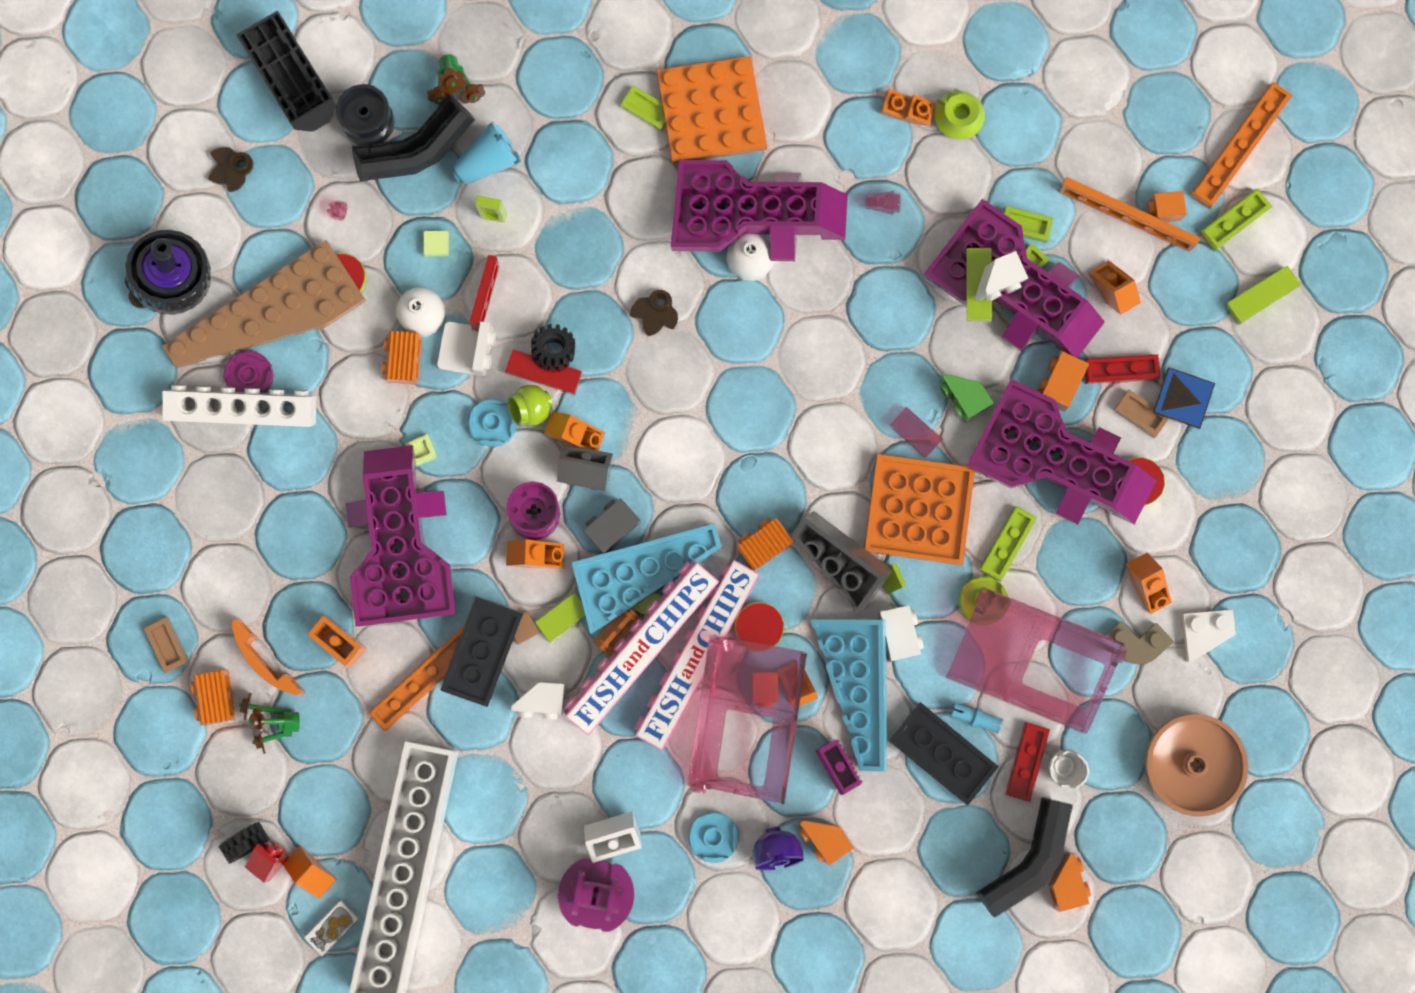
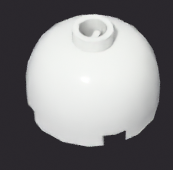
[726,233,774,281]
[396,287,446,337]

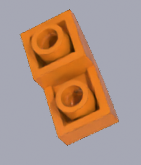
[880,89,936,126]

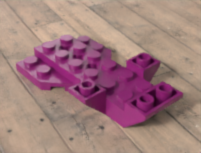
[671,160,848,261]
[924,199,1105,358]
[967,379,1156,525]
[345,445,457,627]

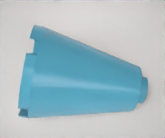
[452,121,521,185]

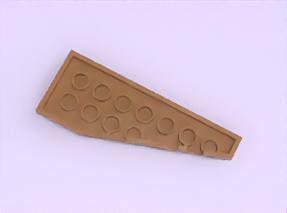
[163,240,367,368]

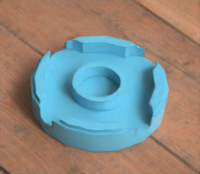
[468,398,517,448]
[688,812,739,863]

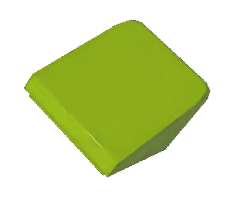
[882,563,906,594]

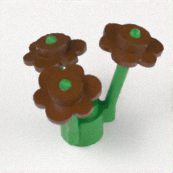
[427,54,486,105]
[239,693,300,754]

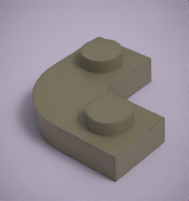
[1102,621,1174,665]

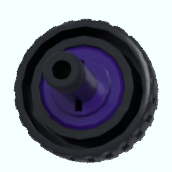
[125,230,211,315]

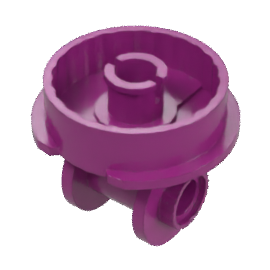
[558,858,635,932]

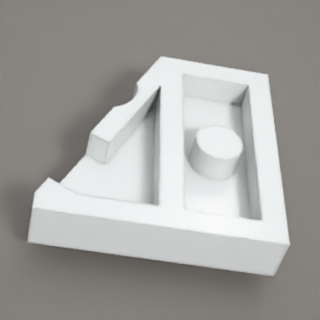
[1181,610,1236,662]

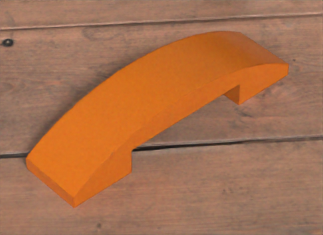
[232,618,306,696]

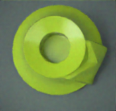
[935,89,985,140]

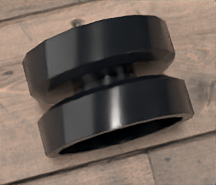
[336,84,395,145]

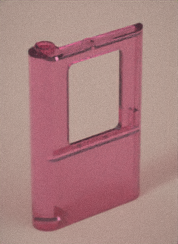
[945,587,1127,734]
[687,635,807,804]

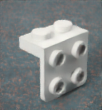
[437,322,496,377]

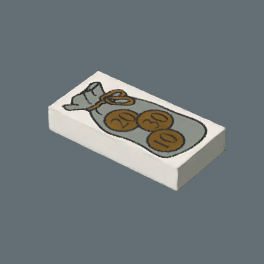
[304,900,359,956]

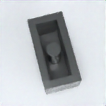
[557,444,613,491]
[584,498,641,554]

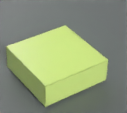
[424,231,449,257]
[405,434,438,466]

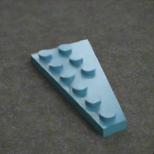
[572,523,722,635]
[810,619,887,772]

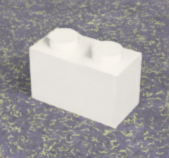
[878,606,923,662]
[584,811,641,863]

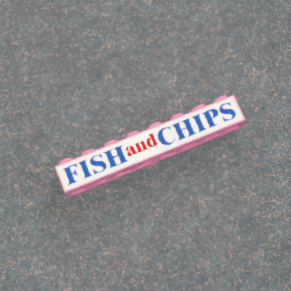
[564,560,719,736]
[634,560,760,750]

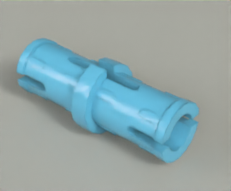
[950,702,1003,734]

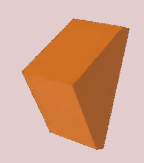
[283,845,337,899]

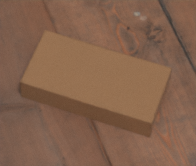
[1113,389,1168,438]
[144,617,190,673]

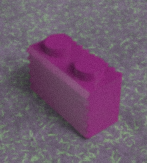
[815,739,863,795]

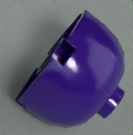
[753,827,804,871]

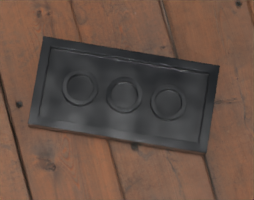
[440,596,523,707]
[888,702,999,806]

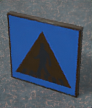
[1153,367,1215,429]

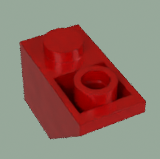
[245,841,289,883]

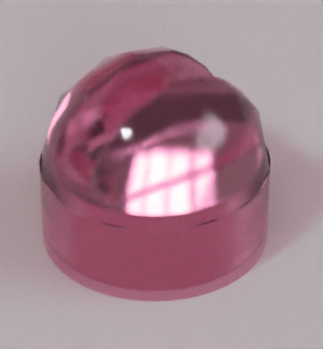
[327,200,347,221]

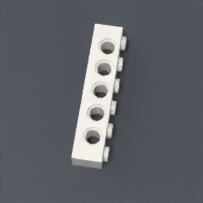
[163,385,316,427]

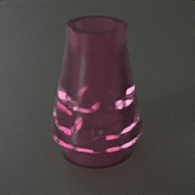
[866,191,901,215]

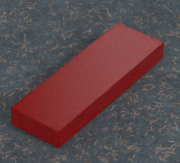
[470,255,499,332]
[505,349,583,395]
[1084,354,1161,384]
[1005,722,1050,802]

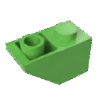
[939,374,994,422]

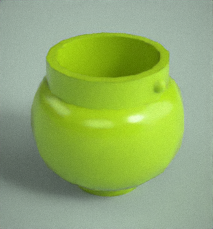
[507,385,553,426]

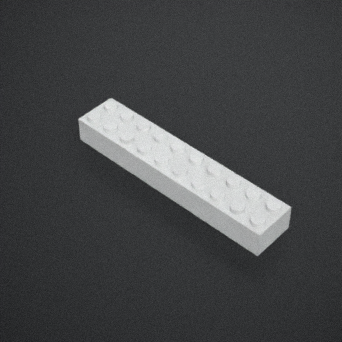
[349,741,459,993]

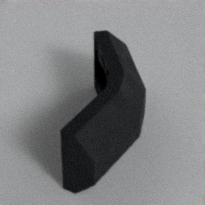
[236,10,336,132]
[352,94,475,181]
[976,797,1073,918]

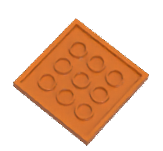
[657,56,767,164]
[864,454,975,566]

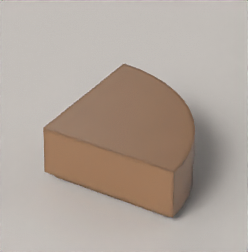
[515,611,540,645]

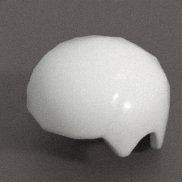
[1048,750,1089,789]

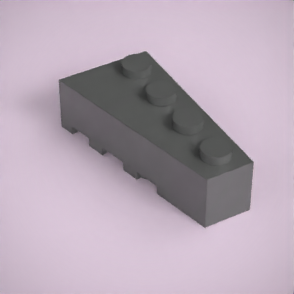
[791,511,893,615]

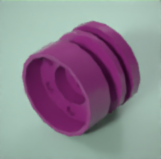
[506,481,561,540]

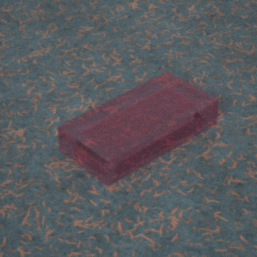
[890,407,943,459]

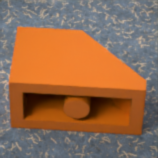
[1088,260,1141,315]

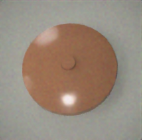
[1145,714,1248,817]

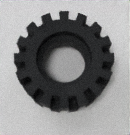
[531,324,575,372]
[218,821,269,864]

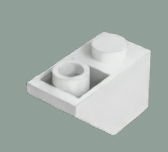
[975,251,1028,302]
[511,682,566,719]

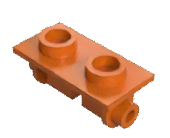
[593,609,642,657]

